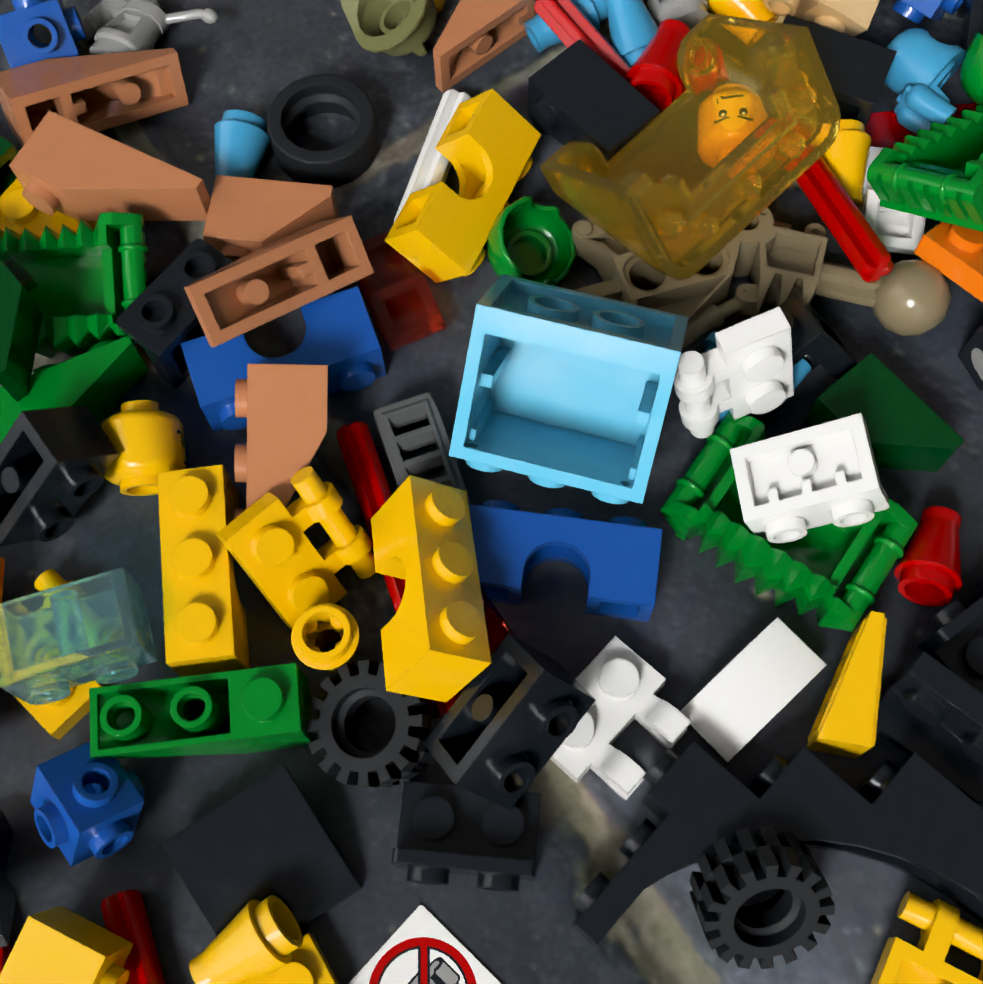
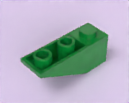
[0,336,148,444]
[89,663,314,759]

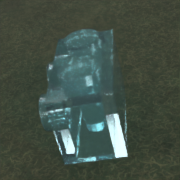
[0,567,158,705]

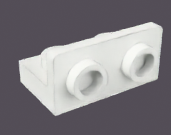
[730,413,890,543]

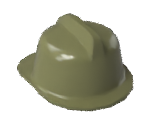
[340,0,437,57]

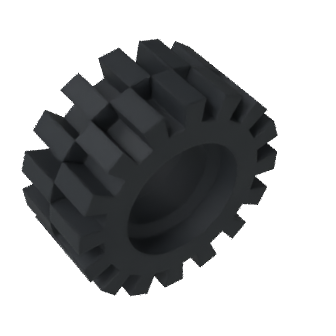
[306,660,440,788]
[689,826,835,969]

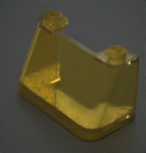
[539,13,841,280]

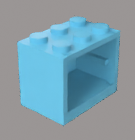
[449,274,689,504]

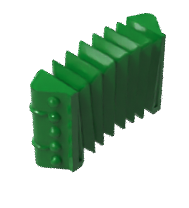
[867,105,983,232]
[0,212,149,359]
[660,411,918,632]

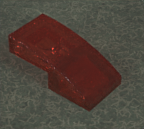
[357,231,447,352]

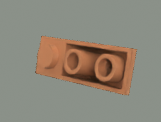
[234,364,328,519]

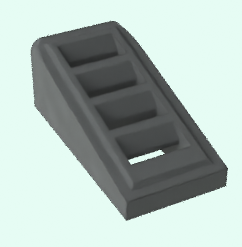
[373,392,472,505]

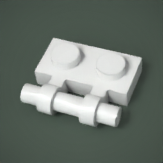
[673,306,794,439]

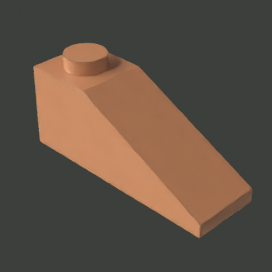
[433,0,537,93]
[0,48,189,146]
[9,110,211,221]
[184,215,374,347]

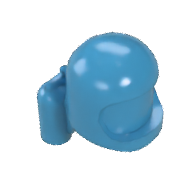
[884,28,966,135]

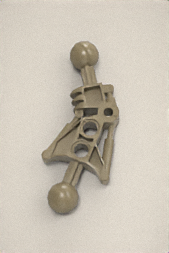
[572,198,952,348]

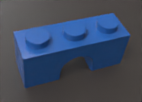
[180,286,387,432]
[468,500,663,622]

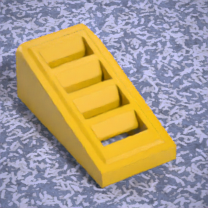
[806,611,887,759]

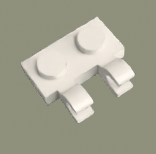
[550,636,691,800]

